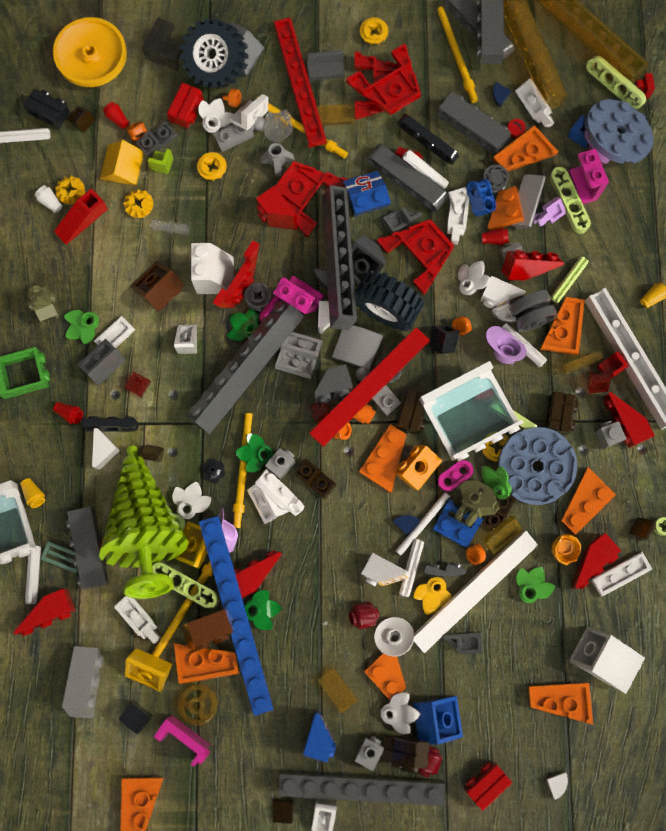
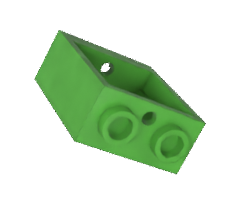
[0,347,51,399]

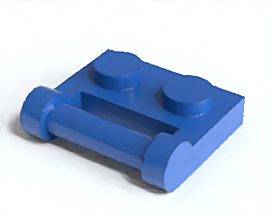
[432,499,483,549]

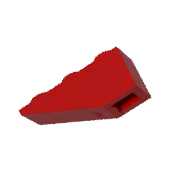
[54,188,108,245]
[501,250,564,281]
[604,392,655,448]
[571,533,621,590]
[234,550,282,598]
[14,589,76,637]

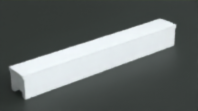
[585,288,666,430]

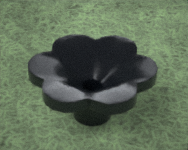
[202,459,225,483]

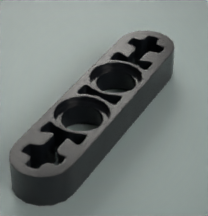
[398,114,459,165]

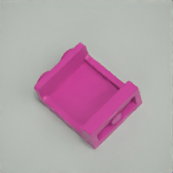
[568,148,609,204]
[273,276,325,314]
[154,715,211,767]

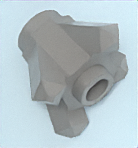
[261,143,294,177]

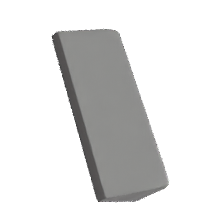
[512,175,546,230]

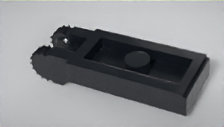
[82,416,139,432]

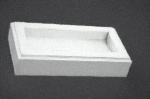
[94,316,135,348]

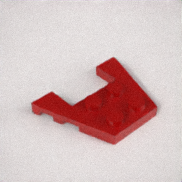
[346,43,421,116]
[354,52,399,120]
[275,161,348,237]
[376,219,455,296]
[212,241,259,308]

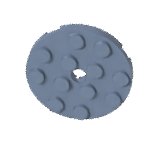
[584,100,654,164]
[498,427,577,505]

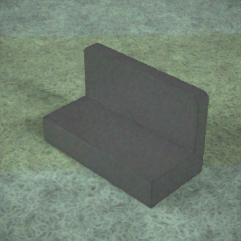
[307,50,345,81]
[78,339,126,385]

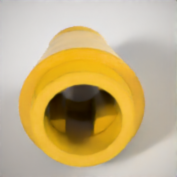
[640,282,666,308]
[20,478,45,508]

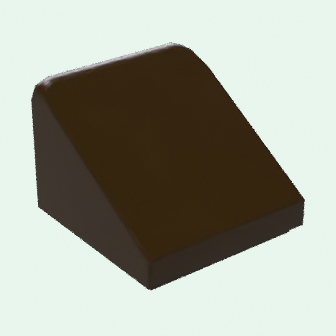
[67,106,95,132]
[140,445,164,462]
[629,518,656,541]
[273,800,294,824]

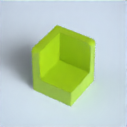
[147,148,173,174]

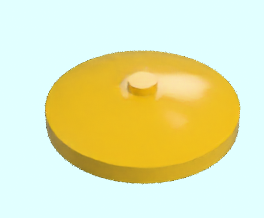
[53,17,127,87]

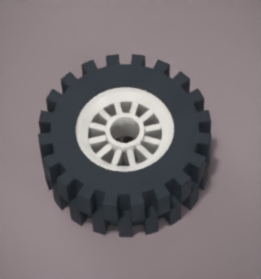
[179,19,249,88]
[355,270,424,331]

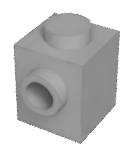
[595,421,626,449]
[265,448,295,480]
[354,735,384,771]

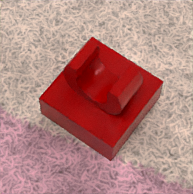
[635,73,655,98]

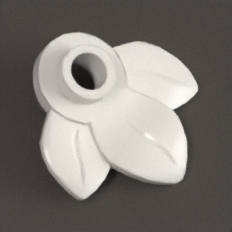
[198,98,234,133]
[458,261,491,295]
[172,482,211,519]
[381,692,420,734]

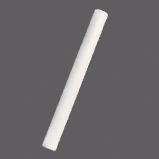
[395,492,450,556]

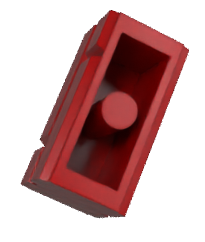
[167,83,204,129]
[464,761,513,811]

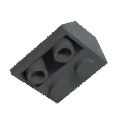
[314,364,353,406]

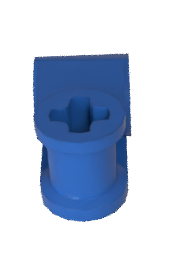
[466,179,496,217]

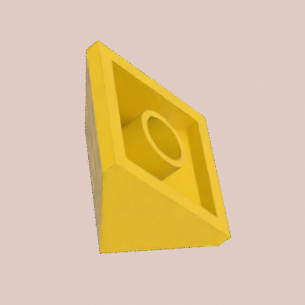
[100,140,144,186]
[174,521,207,569]
[125,648,172,692]

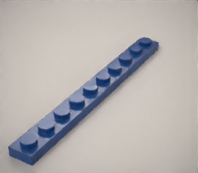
[199,516,274,716]

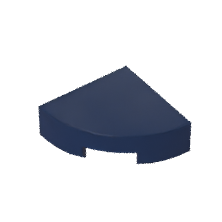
[493,82,511,108]
[393,515,420,535]

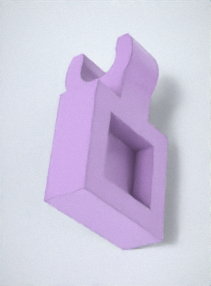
[533,196,566,226]

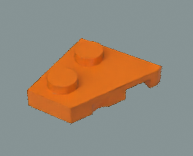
[488,186,524,231]
[364,653,406,701]

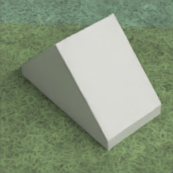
[318,301,330,334]
[174,325,197,354]
[92,428,120,470]
[312,799,337,831]

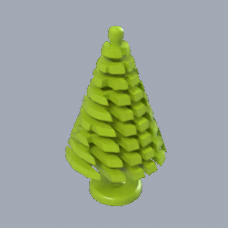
[99,445,189,599]

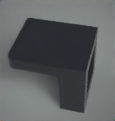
[429,324,460,354]
[119,701,153,735]

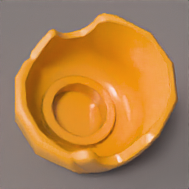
[551,534,581,565]

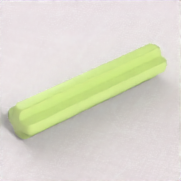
[550,256,589,304]

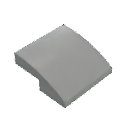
[332,325,383,370]
[275,332,323,379]

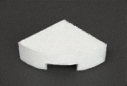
[448,187,467,211]
[491,303,516,323]
[546,772,568,800]

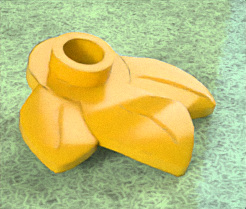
[413,576,452,615]

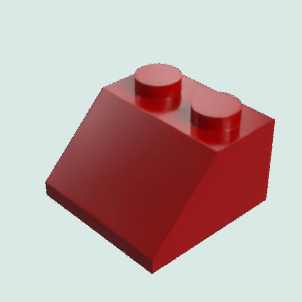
[256,186,298,230]

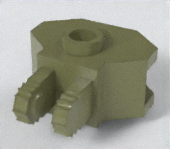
[27,281,60,324]
[455,480,499,527]

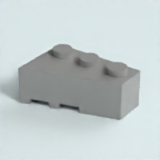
[62,646,104,719]

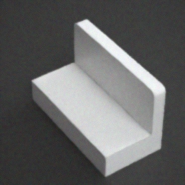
[230,94,268,130]
[247,484,290,524]

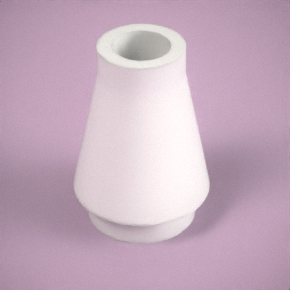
[35,185,63,213]

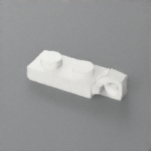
[515,79,554,128]
[447,195,469,245]
[255,468,305,516]
[114,596,161,644]

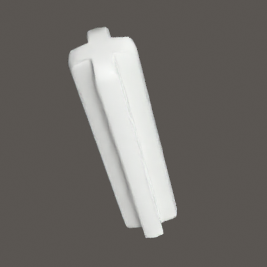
[0,128,50,143]
[403,150,449,189]
[502,323,547,367]
[399,539,424,597]
[25,546,41,604]

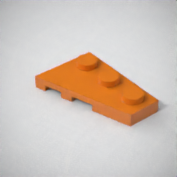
[492,126,558,172]
[540,297,585,355]
[359,424,407,493]
[560,467,616,535]
[174,643,239,684]
[528,683,593,725]
[120,777,164,831]

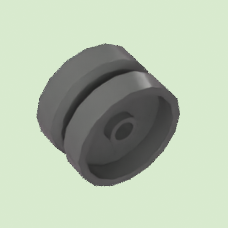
[509,290,558,332]

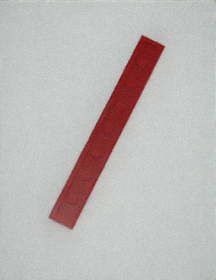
[273,17,327,148]
[309,327,430,447]

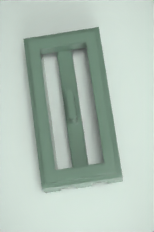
[40,541,78,573]

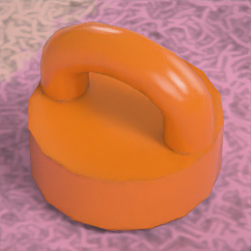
[222,89,241,108]
[127,121,147,141]
[452,316,472,336]
[333,422,352,440]
[466,544,486,565]

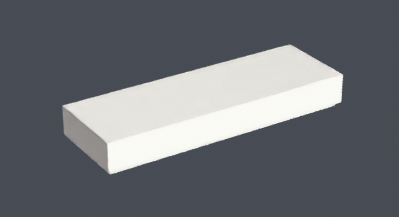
[590,552,652,597]

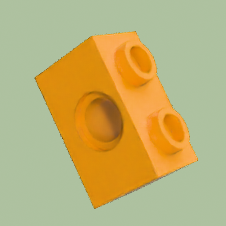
[395,444,442,490]

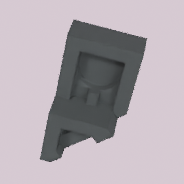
[381,207,422,235]
[443,633,483,654]

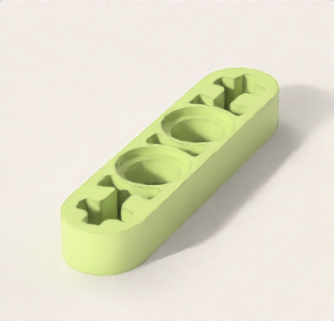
[587,56,646,109]
[550,167,591,234]
[152,563,220,609]

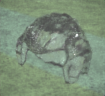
[263,109,293,142]

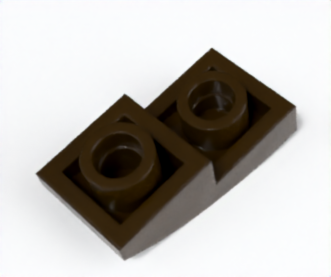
[293,458,337,500]
[481,494,516,533]

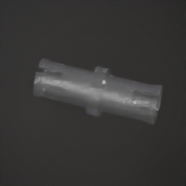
[150,219,190,236]

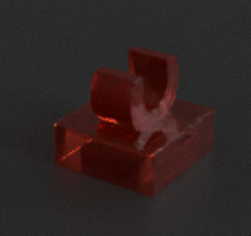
[588,371,611,394]
[124,372,151,398]
[310,402,332,425]

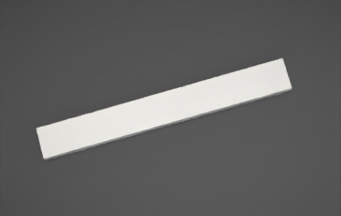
[414,530,538,653]

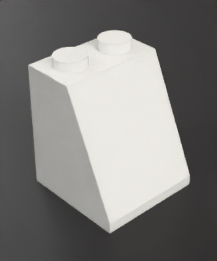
[191,243,234,294]
[569,626,645,693]

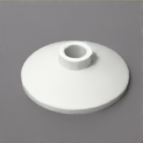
[374,617,414,656]

